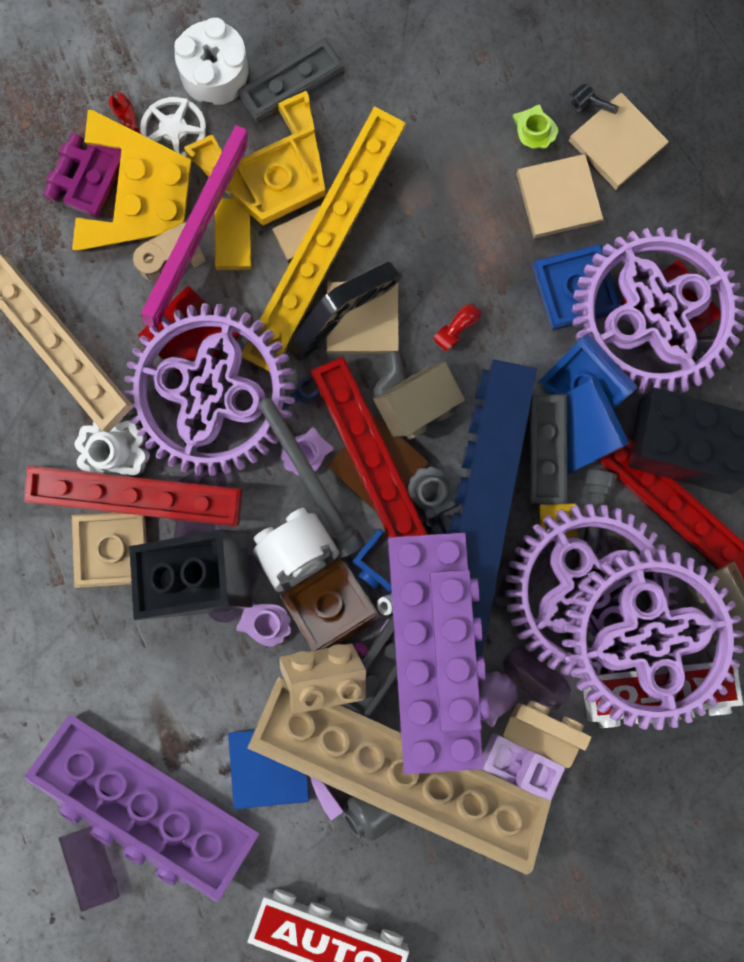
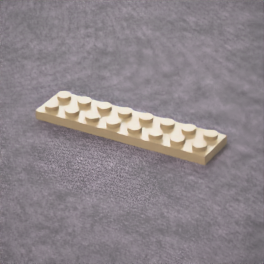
[247,677,551,875]

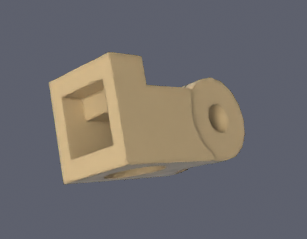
[133,222,207,281]

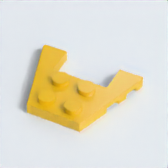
[184,91,325,225]
[72,110,192,251]

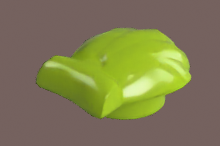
[512,104,559,150]

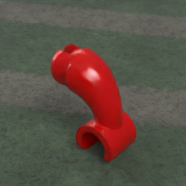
[108,92,141,134]
[433,304,481,351]

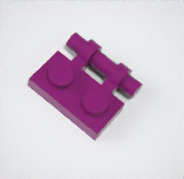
[42,133,121,219]

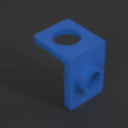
[353,528,391,594]

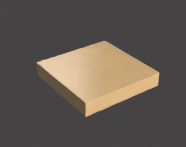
[569,92,669,190]
[516,154,603,239]
[327,282,399,354]
[72,512,148,589]

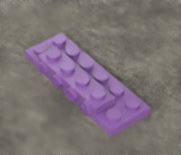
[388,533,488,774]
[24,714,259,903]

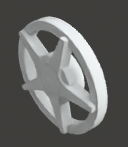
[140,97,206,157]

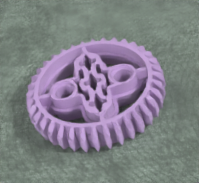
[572,227,744,395]
[123,303,296,476]
[504,504,679,679]
[562,549,744,730]

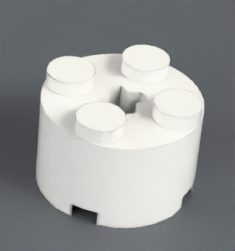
[174,18,249,105]
[253,508,339,592]

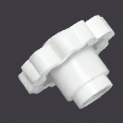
[75,417,150,476]

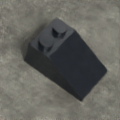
[129,529,253,620]

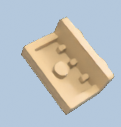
[280,643,366,714]
[502,700,591,768]

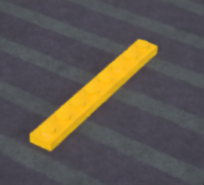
[242,106,406,373]

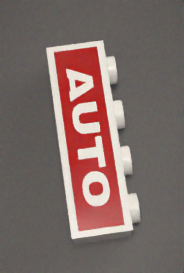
[583,662,743,728]
[247,889,409,962]

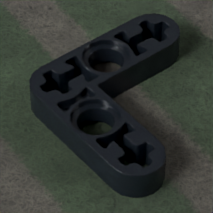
[287,262,402,361]

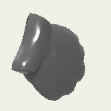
[408,467,455,515]

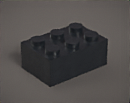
[627,387,744,495]

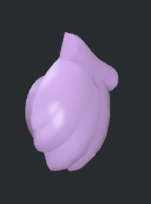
[281,427,334,476]
[236,602,291,647]
[478,671,518,727]

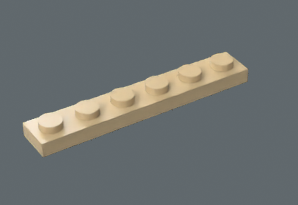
[0,254,134,432]

